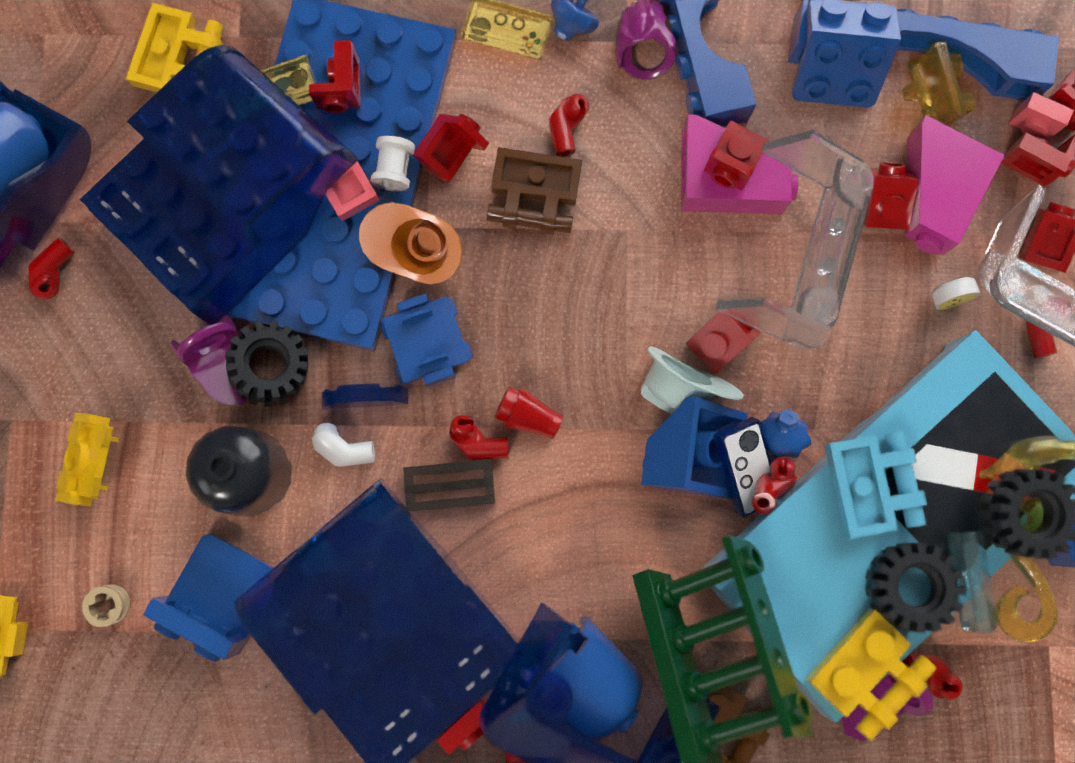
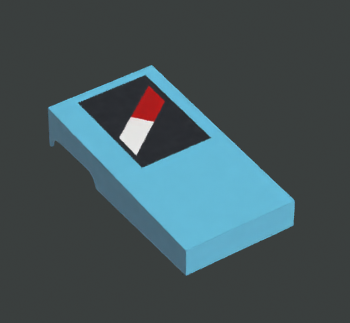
[700,330,1075,723]

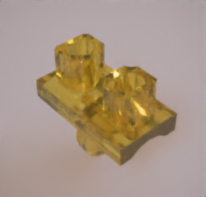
[902,42,976,126]

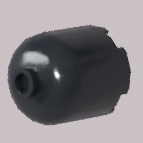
[185,426,292,517]

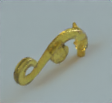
[980,436,1075,643]

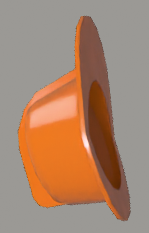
[359,202,463,285]

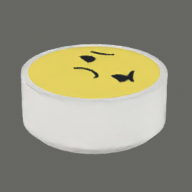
[931,277,980,310]

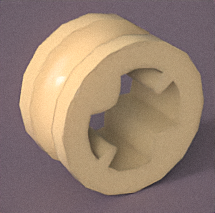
[82,584,130,627]

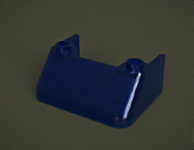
[479,602,721,763]

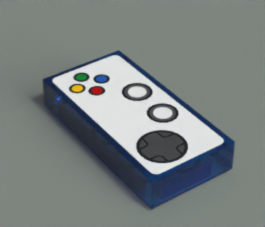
[713,417,771,518]

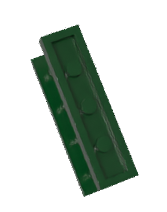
[632,535,814,763]

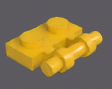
[126,3,224,104]
[805,609,936,742]

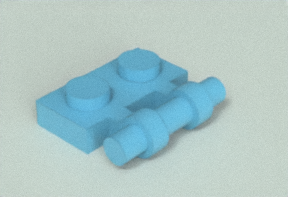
[824,430,927,539]

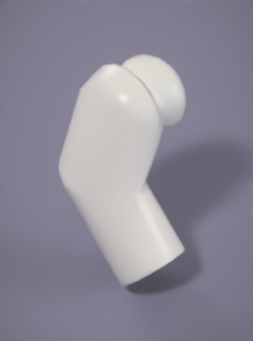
[312,423,376,467]

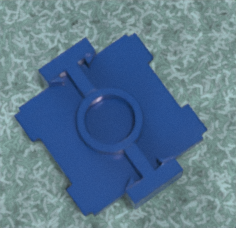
[380,293,474,387]

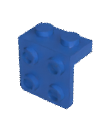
[792,0,901,108]
[143,534,281,662]

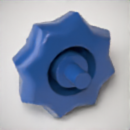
[551,0,599,41]
[757,409,811,458]

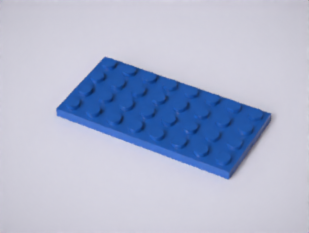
[204,0,457,352]

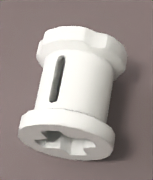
[370,136,415,192]

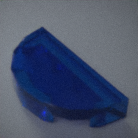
[322,383,408,410]

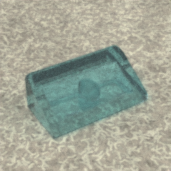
[947,530,997,634]

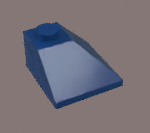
[641,397,747,500]

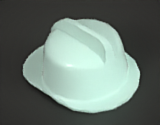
[641,346,744,414]

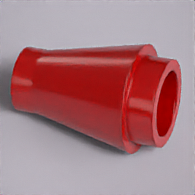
[494,386,563,439]

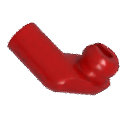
[28,237,75,300]

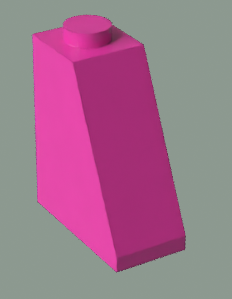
[681,114,798,214]
[905,115,1005,255]

